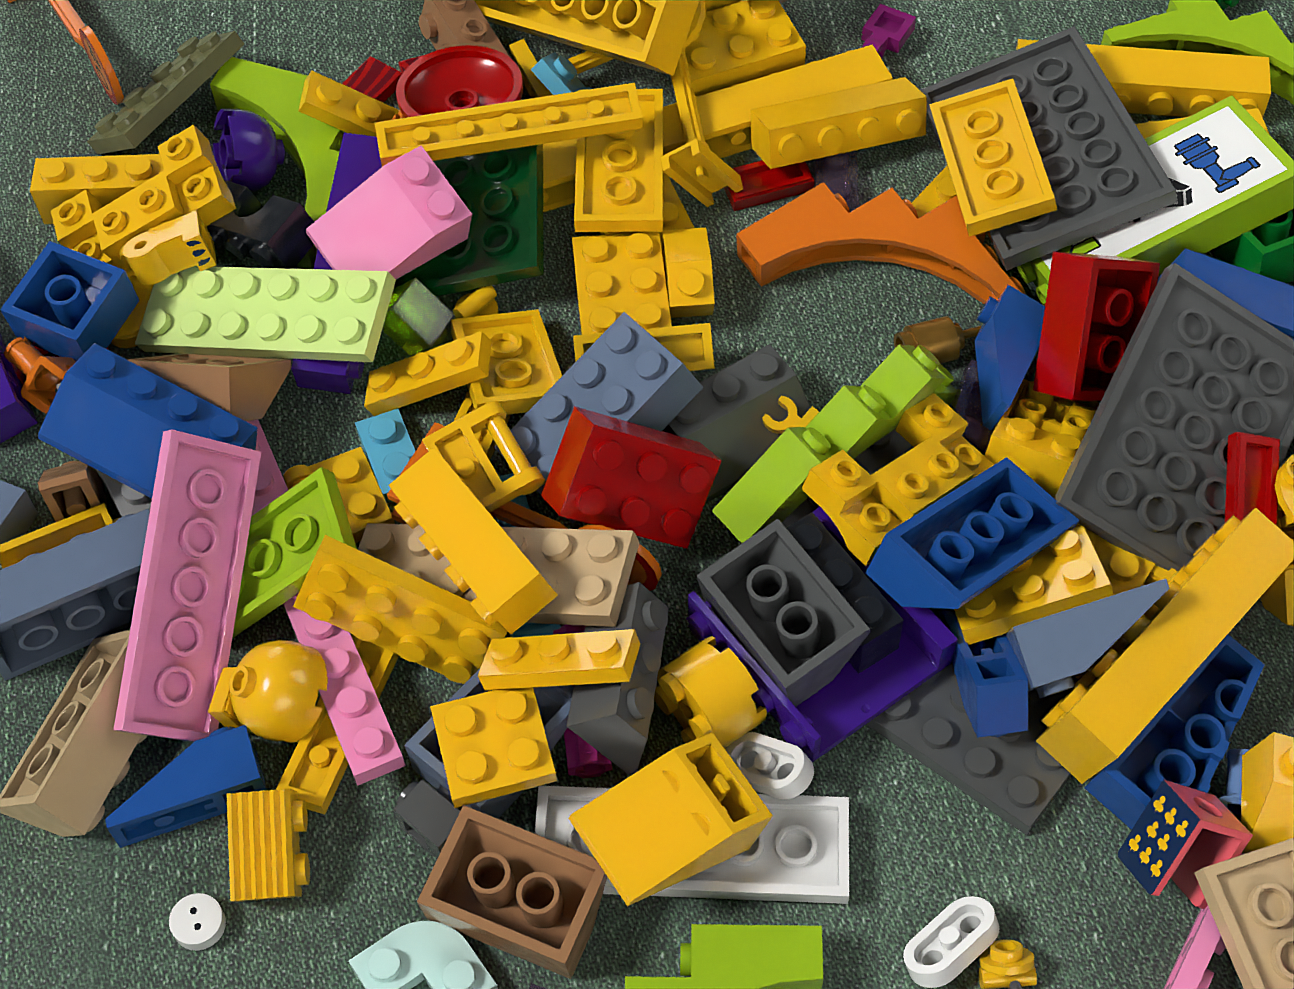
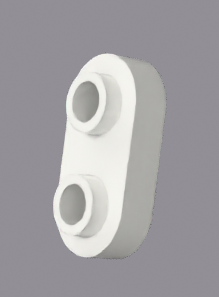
[725,732,814,800]
[903,896,999,988]

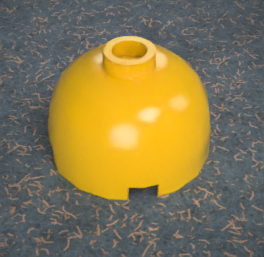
[229,640,328,743]

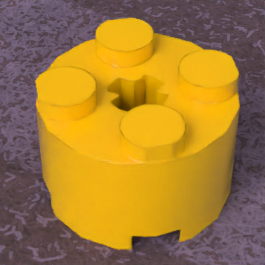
[654,636,767,749]

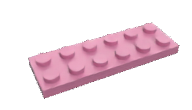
[113,429,261,742]

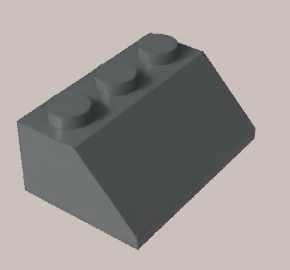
[662,344,811,503]
[696,519,870,707]
[566,582,669,774]

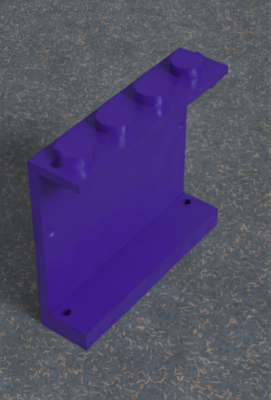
[686,507,958,762]

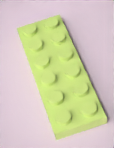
[135,266,396,362]

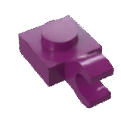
[861,4,916,59]

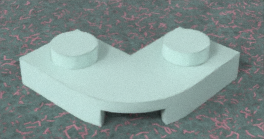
[348,921,498,989]

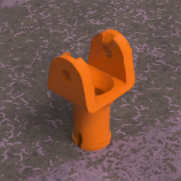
[4,337,76,414]

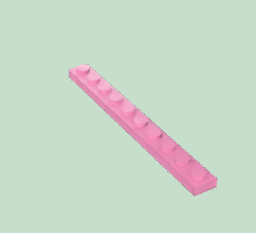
[246,419,406,786]

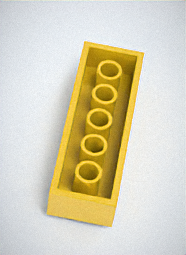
[474,0,700,76]
[1036,508,1294,784]

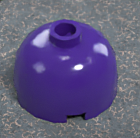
[213,109,285,193]

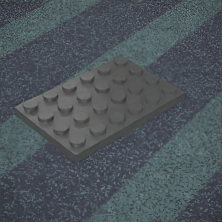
[920,26,1177,271]
[1055,263,1294,571]

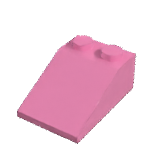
[306,146,472,279]

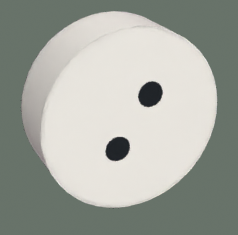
[169,893,226,951]

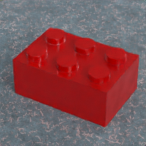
[1033,252,1160,401]
[541,406,722,549]

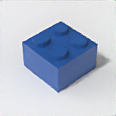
[0,241,140,362]

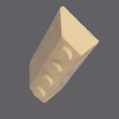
[0,630,148,837]

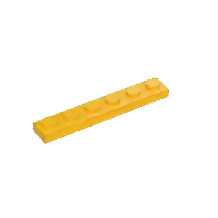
[375,83,643,167]

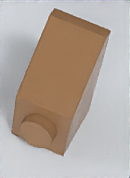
[38,461,109,522]

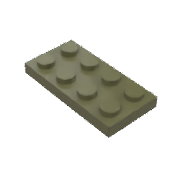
[87,31,244,154]

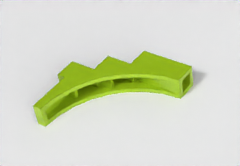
[1101,0,1294,105]
[210,57,346,269]
[712,344,960,543]
[625,924,823,989]

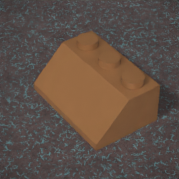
[128,354,291,421]
[417,805,607,979]

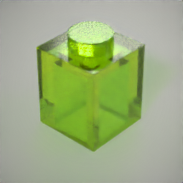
[382,278,454,355]

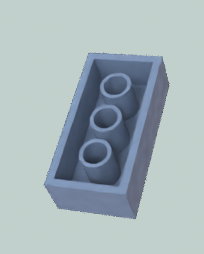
[494,312,703,523]
[0,509,150,681]

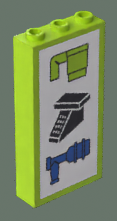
[1017,95,1294,306]

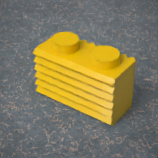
[227,789,310,902]

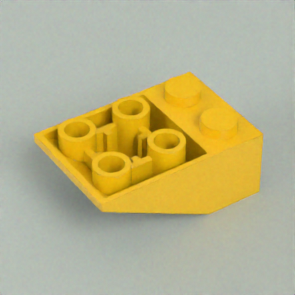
[985,379,1099,498]
[568,732,773,907]

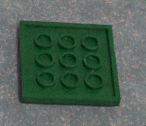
[389,144,544,306]

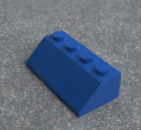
[38,343,258,499]
[865,457,1080,609]

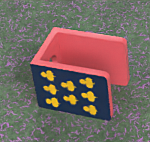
[1118,779,1253,909]

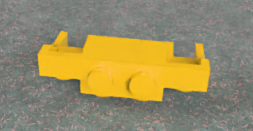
[51,124,236,273]
[801,393,994,566]

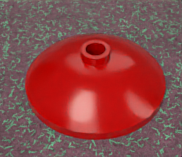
[396,45,523,118]

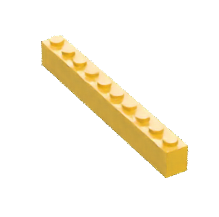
[543,44,893,212]

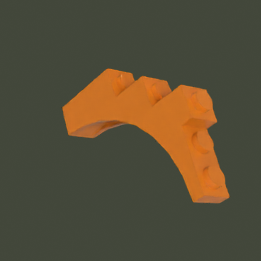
[736,182,1026,305]

